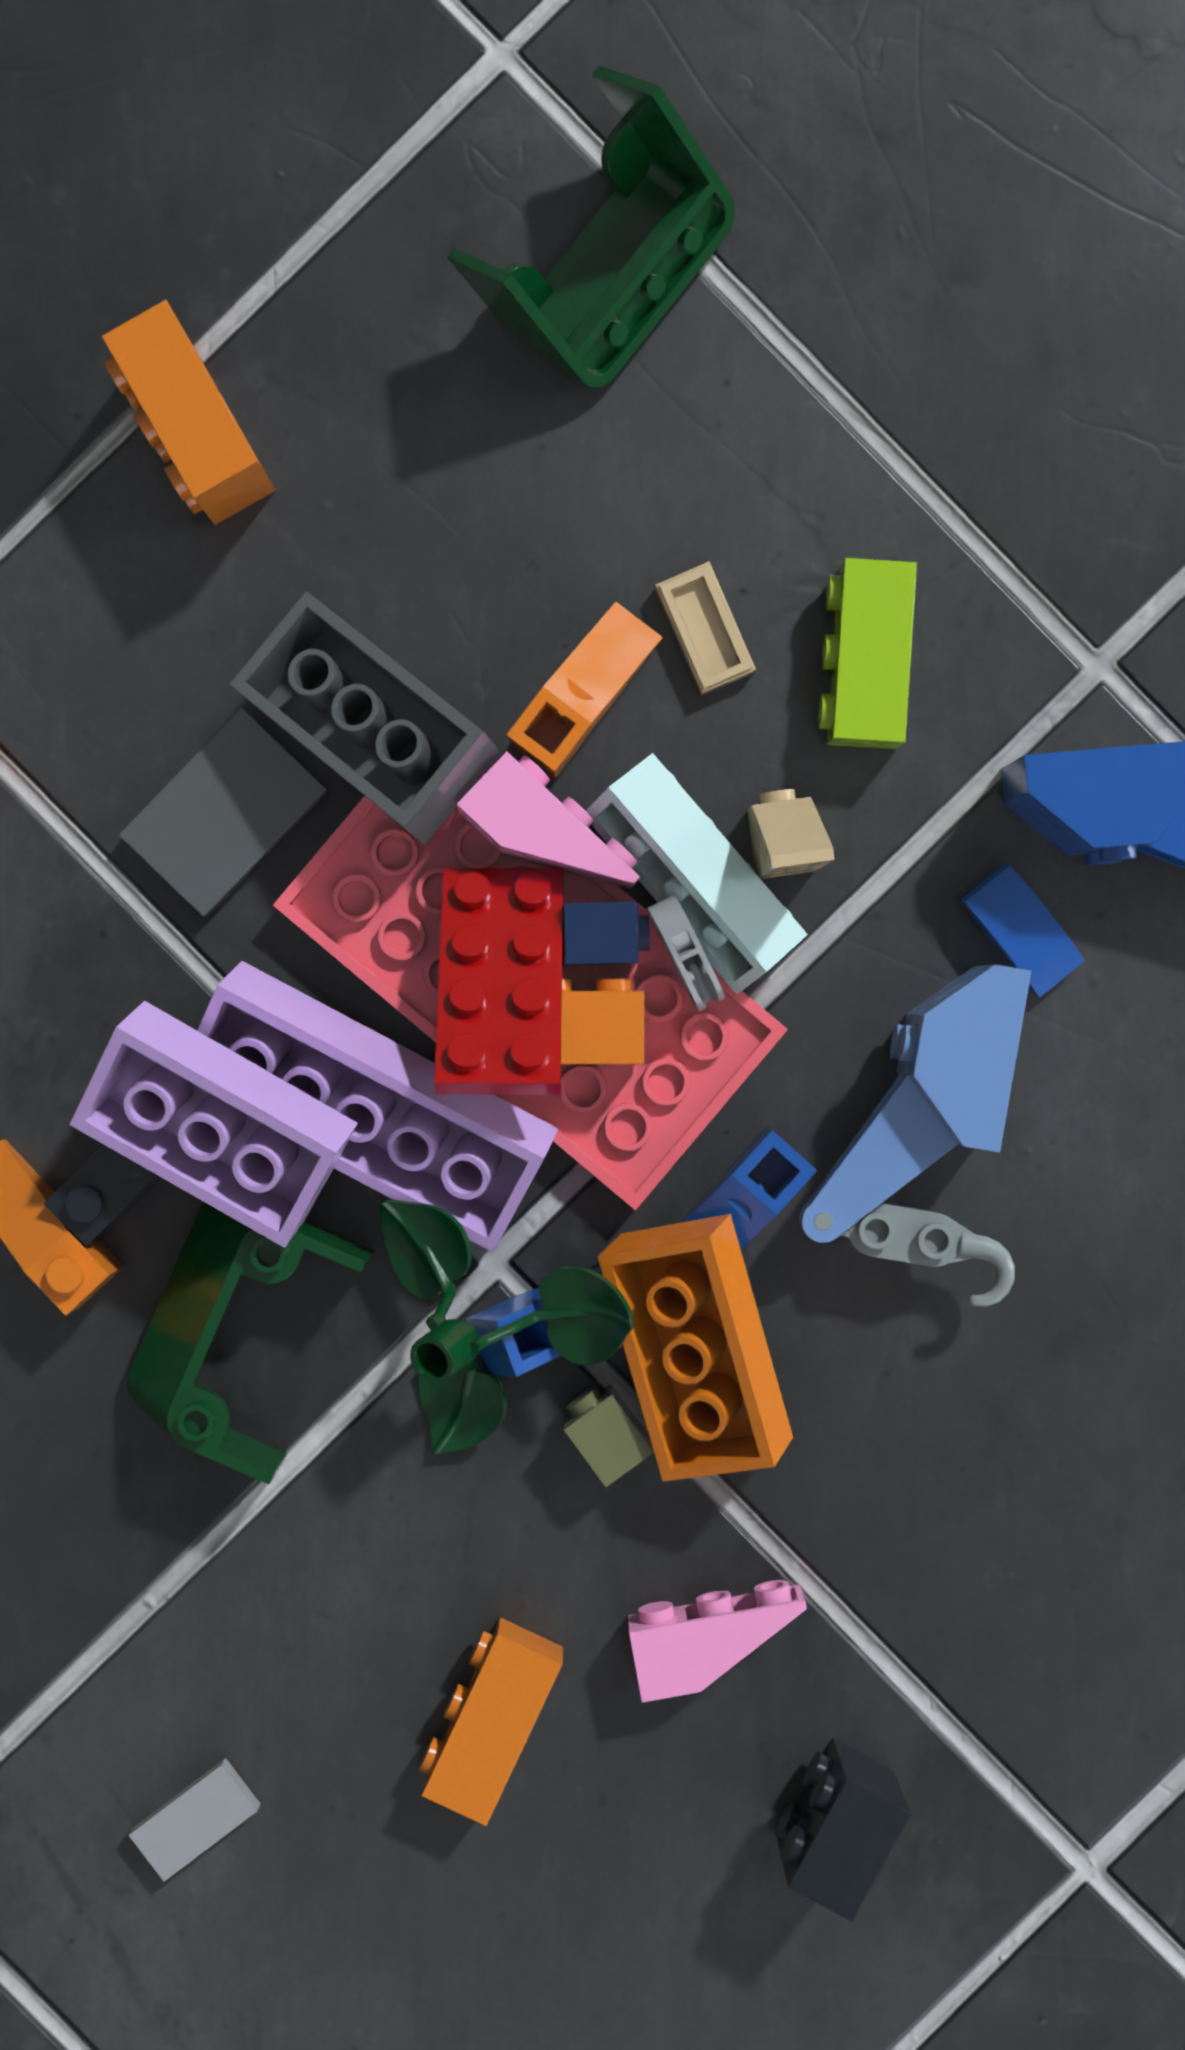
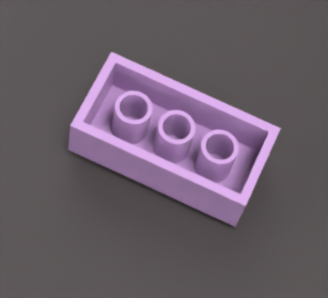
[70,1001,358,1248]

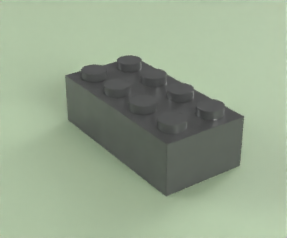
[230,591,502,845]

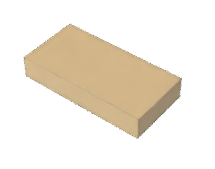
[655,561,756,696]

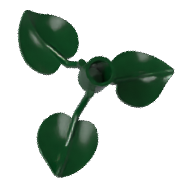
[380,1200,634,1454]

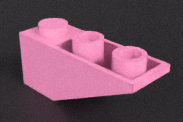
[457,752,640,889]
[628,1580,807,1703]

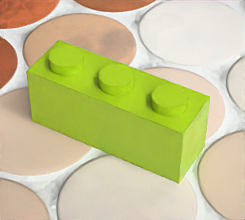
[818,558,917,749]

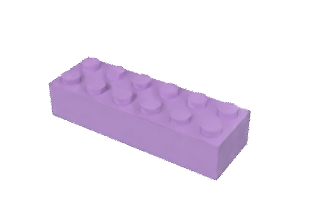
[197,961,558,1252]

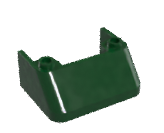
[447,66,735,388]
[127,1202,375,1484]

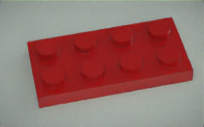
[434,868,564,1095]

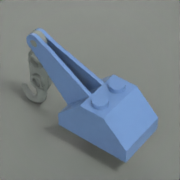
[799,964,1031,1307]

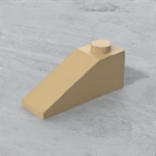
[747,789,835,879]

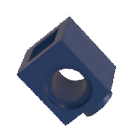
[564,902,650,965]

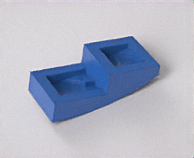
[960,862,1085,998]

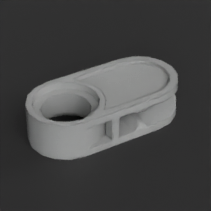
[647,895,725,1012]

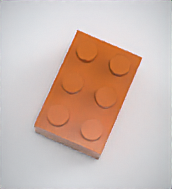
[102,300,276,525]

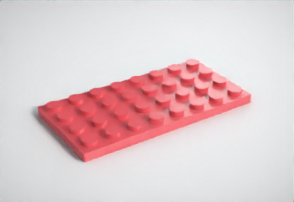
[273,773,788,1211]

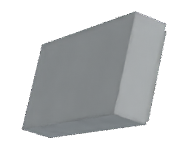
[128,1757,261,1882]

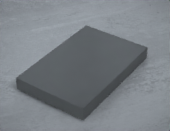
[119,707,329,918]

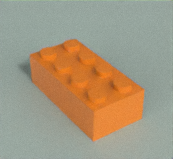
[597,1214,793,1482]

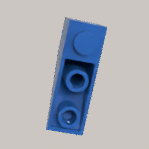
[680,1126,817,1250]

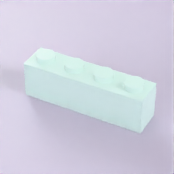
[586,753,808,995]

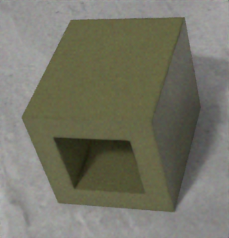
[564,1385,654,1487]

